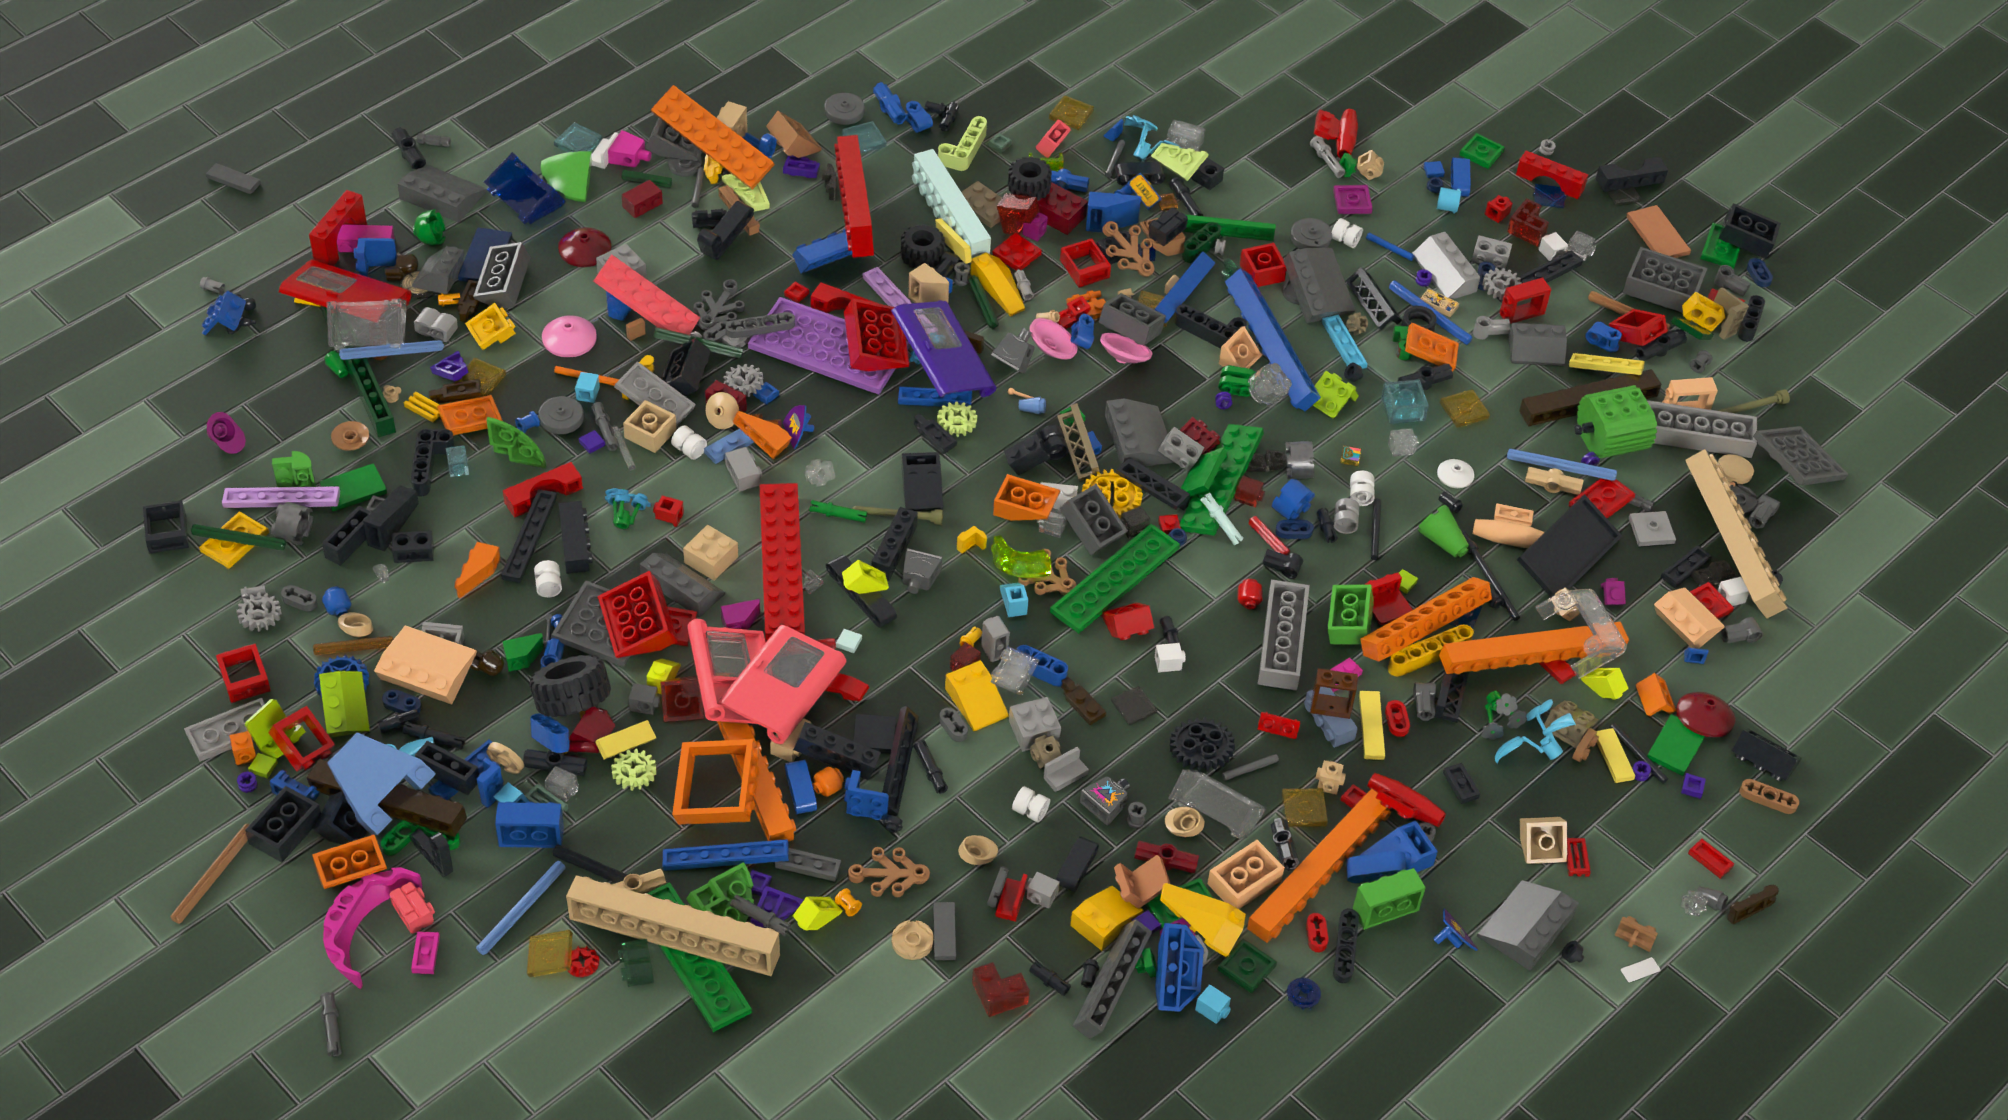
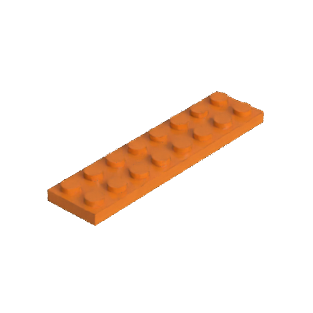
[651,85,775,190]

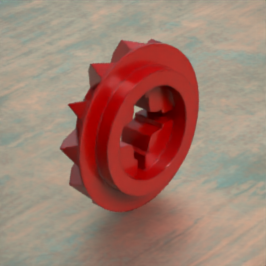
[565,946,599,977]

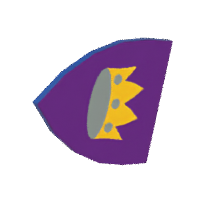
[783,405,814,449]
[1433,908,1478,951]

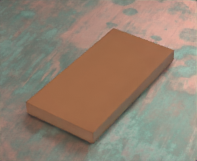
[1626,205,1691,258]

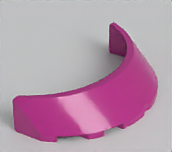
[323,867,422,989]

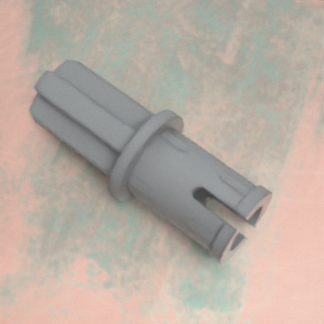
[1014,269,1034,301]

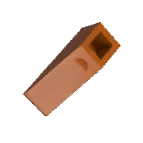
[455,542,501,598]

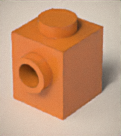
[229,731,256,765]

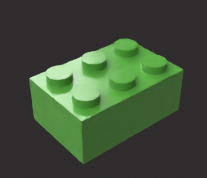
[1328,585,1374,644]
[1353,868,1426,929]

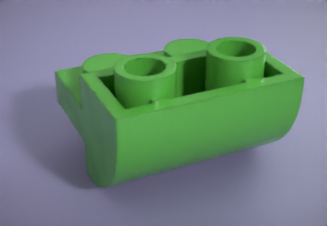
[272,451,316,487]

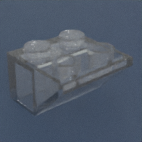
[991,646,1039,695]

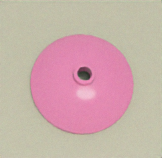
[542,316,597,357]
[1030,318,1078,360]
[1100,333,1152,364]

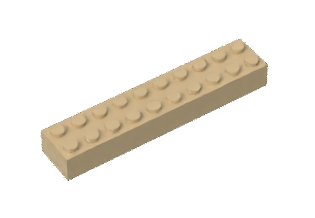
[1685,449,1787,619]
[566,876,780,976]

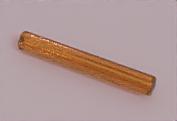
[313,636,393,655]

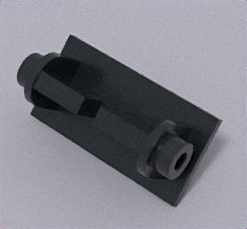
[691,208,727,228]

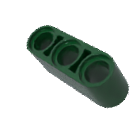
[1182,222,1221,263]

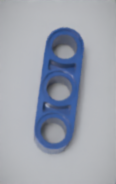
[1451,157,1471,197]
[1014,645,1068,687]
[530,713,570,753]
[785,760,817,814]
[1346,851,1406,883]

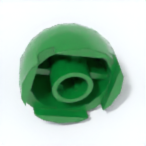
[413,209,446,246]

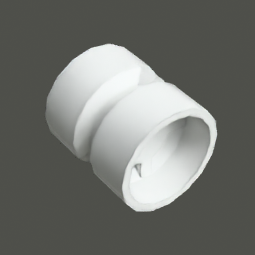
[1331,218,1363,248]
[671,426,707,460]
[1350,471,1375,506]
[534,560,562,598]
[1012,786,1050,823]

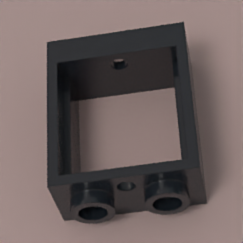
[143,501,189,554]

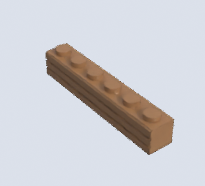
[718,185,760,236]

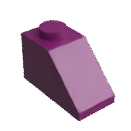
[721,599,760,630]

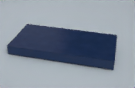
[458,227,512,282]

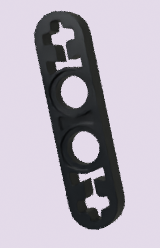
[1333,908,1359,983]

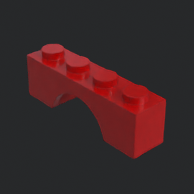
[1516,151,1588,199]
[811,282,879,313]
[503,462,583,518]

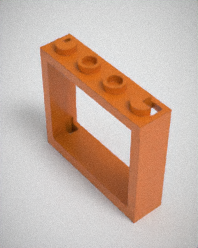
[672,739,760,825]

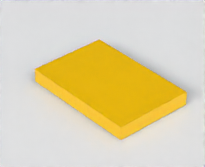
[199,511,269,569]

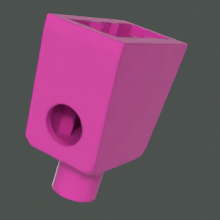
[608,130,652,167]

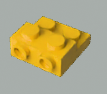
[465,303,516,350]

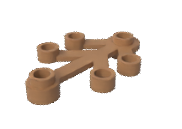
[1103,221,1154,277]
[1011,549,1076,596]
[848,847,930,897]

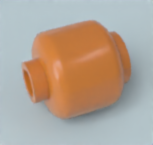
[812,766,844,797]

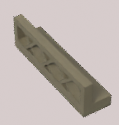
[1057,403,1100,481]

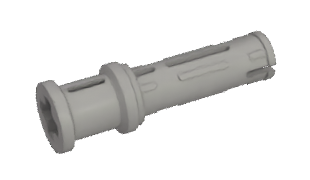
[1310,136,1345,178]

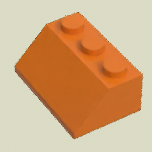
[312,835,387,889]

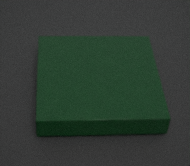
[1671,317,1714,340]
[1217,939,1277,994]

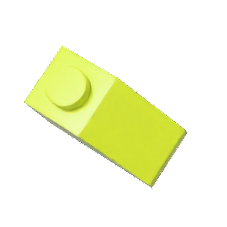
[842,560,889,594]
[647,658,681,696]
[1580,668,1629,700]
[793,897,843,931]

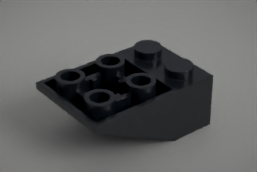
[901,452,943,511]

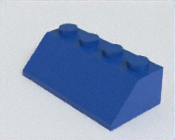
[792,229,852,273]

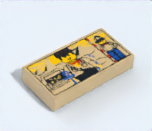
[1420,288,1459,317]

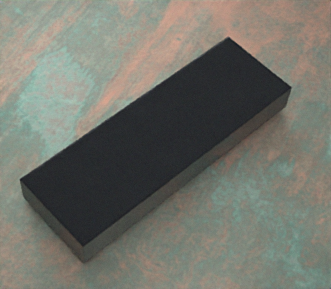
[1661,545,1712,588]

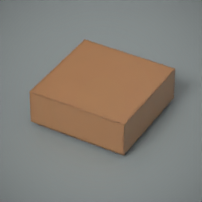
[626,318,646,341]

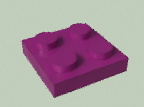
[1333,185,1373,214]

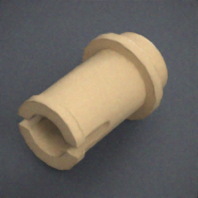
[1036,310,1060,323]

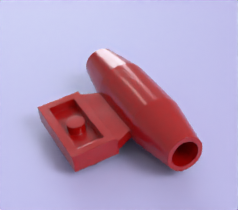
[1314,109,1358,159]
[1367,773,1446,827]

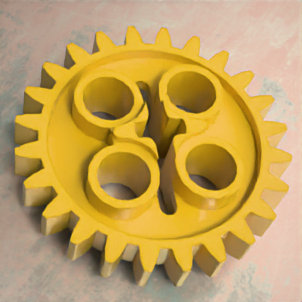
[1082,469,1143,519]

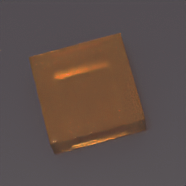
[1158,193,1178,211]

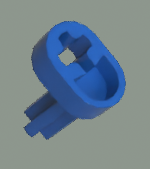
[743,133,777,158]

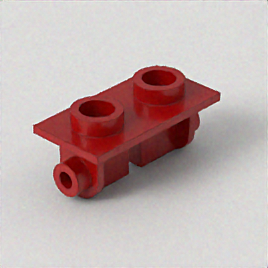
[1257,712,1300,739]

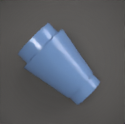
[1019,396,1046,415]

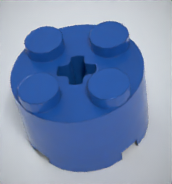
[1272,479,1315,520]

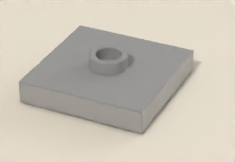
[1629,511,1676,546]

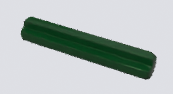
[622,170,672,188]

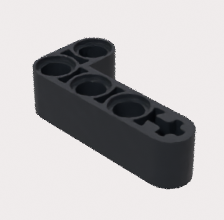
[697,201,754,260]
[1175,304,1247,349]
[411,429,455,497]

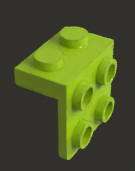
[1312,371,1359,418]
[245,699,306,758]

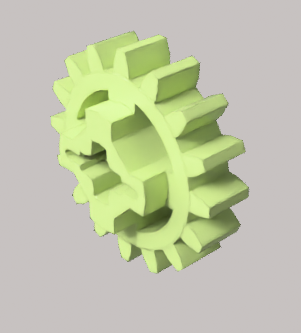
[937,401,977,437]
[612,749,657,791]

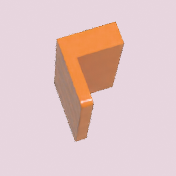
[1636,673,1676,716]

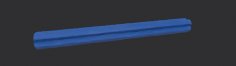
[1389,280,1472,345]

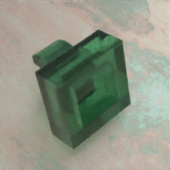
[1221,258,1240,281]

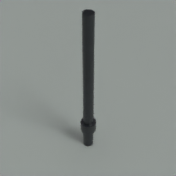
[1462,532,1520,621]

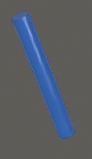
[1366,233,1414,261]

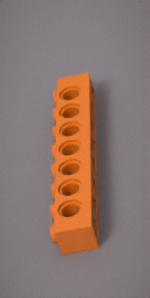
[1360,577,1492,662]

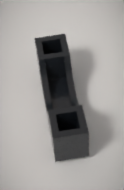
[1595,157,1668,192]

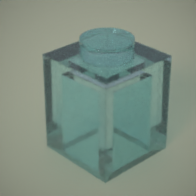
[446,445,469,477]

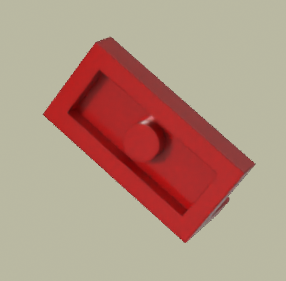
[996,874,1028,922]

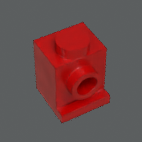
[1485,195,1513,223]
[653,495,684,527]

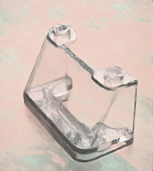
[327,299,406,350]

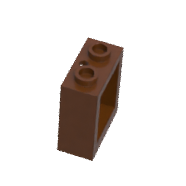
[1310,668,1358,719]

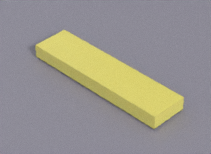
[935,218,972,264]
[1569,353,1645,375]
[1359,691,1385,760]

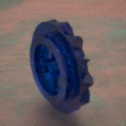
[1286,978,1321,1010]

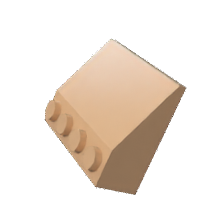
[374,625,477,705]

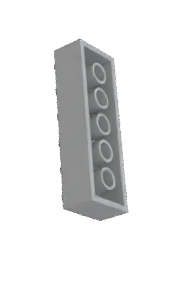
[1647,400,1757,458]
[1258,580,1310,690]

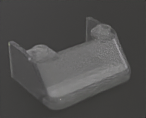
[1535,589,1627,679]
[1168,769,1266,839]

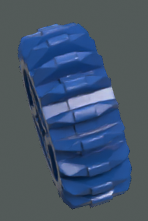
[314,654,369,698]

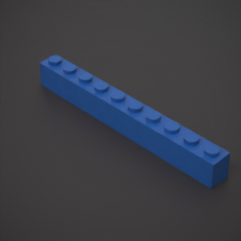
[1225,268,1321,411]

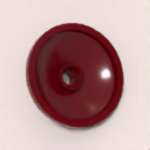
[558,227,612,267]
[1676,692,1735,737]

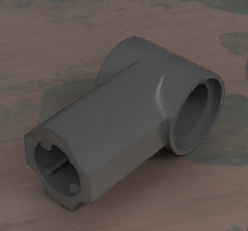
[1714,265,1751,296]
[1748,494,1781,529]
[1721,617,1763,643]
[1413,682,1436,721]

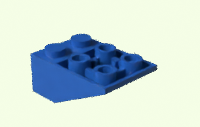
[1086,191,1141,233]
[1360,821,1438,872]

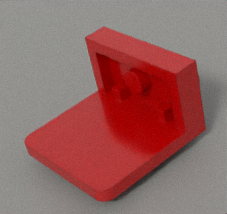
[1365,572,1413,625]

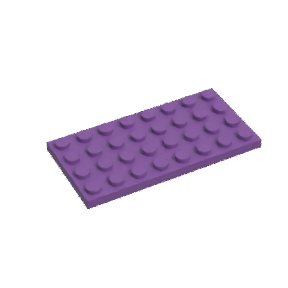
[748,297,910,394]

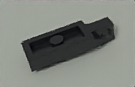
[914,414,957,454]

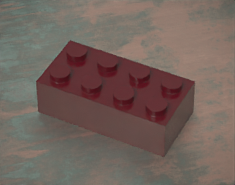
[1011,182,1088,235]

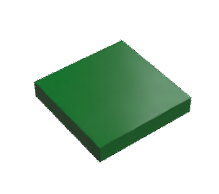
[1459,133,1505,169]

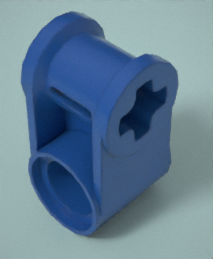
[906,101,933,133]
[1070,314,1094,349]
[1585,322,1622,352]

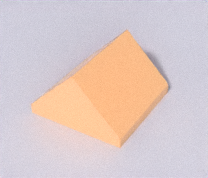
[1219,326,1262,368]

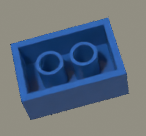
[495,802,564,848]

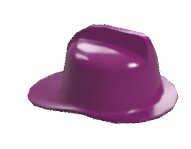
[207,412,246,454]

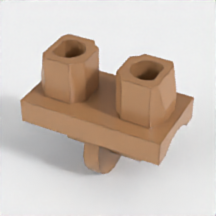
[1615,916,1658,952]

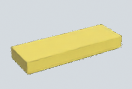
[595,720,656,760]
[1596,728,1635,783]

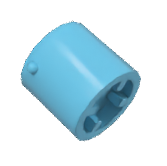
[1437,187,1461,213]

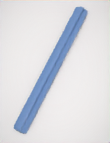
[339,340,444,360]
[1507,449,1617,481]
[476,861,566,955]

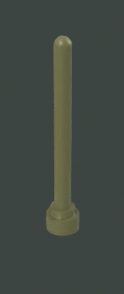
[1717,389,1790,413]
[852,506,943,525]

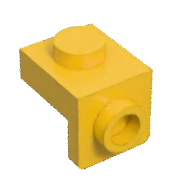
[957,526,987,553]

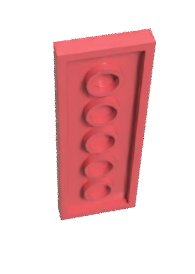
[593,254,700,335]

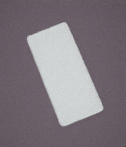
[1621,957,1661,982]

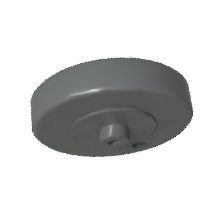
[825,93,865,125]
[1290,218,1333,249]
[538,396,584,434]

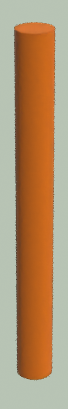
[554,366,619,386]

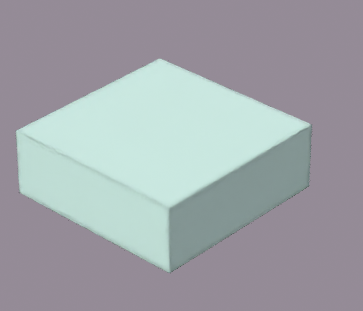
[836,629,862,653]

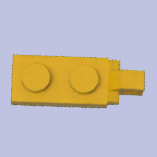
[704,154,723,185]

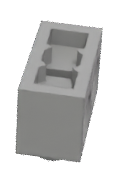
[1472,235,1512,269]
[1158,427,1204,471]

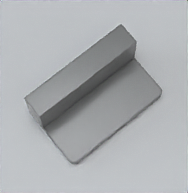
[1044,747,1089,792]

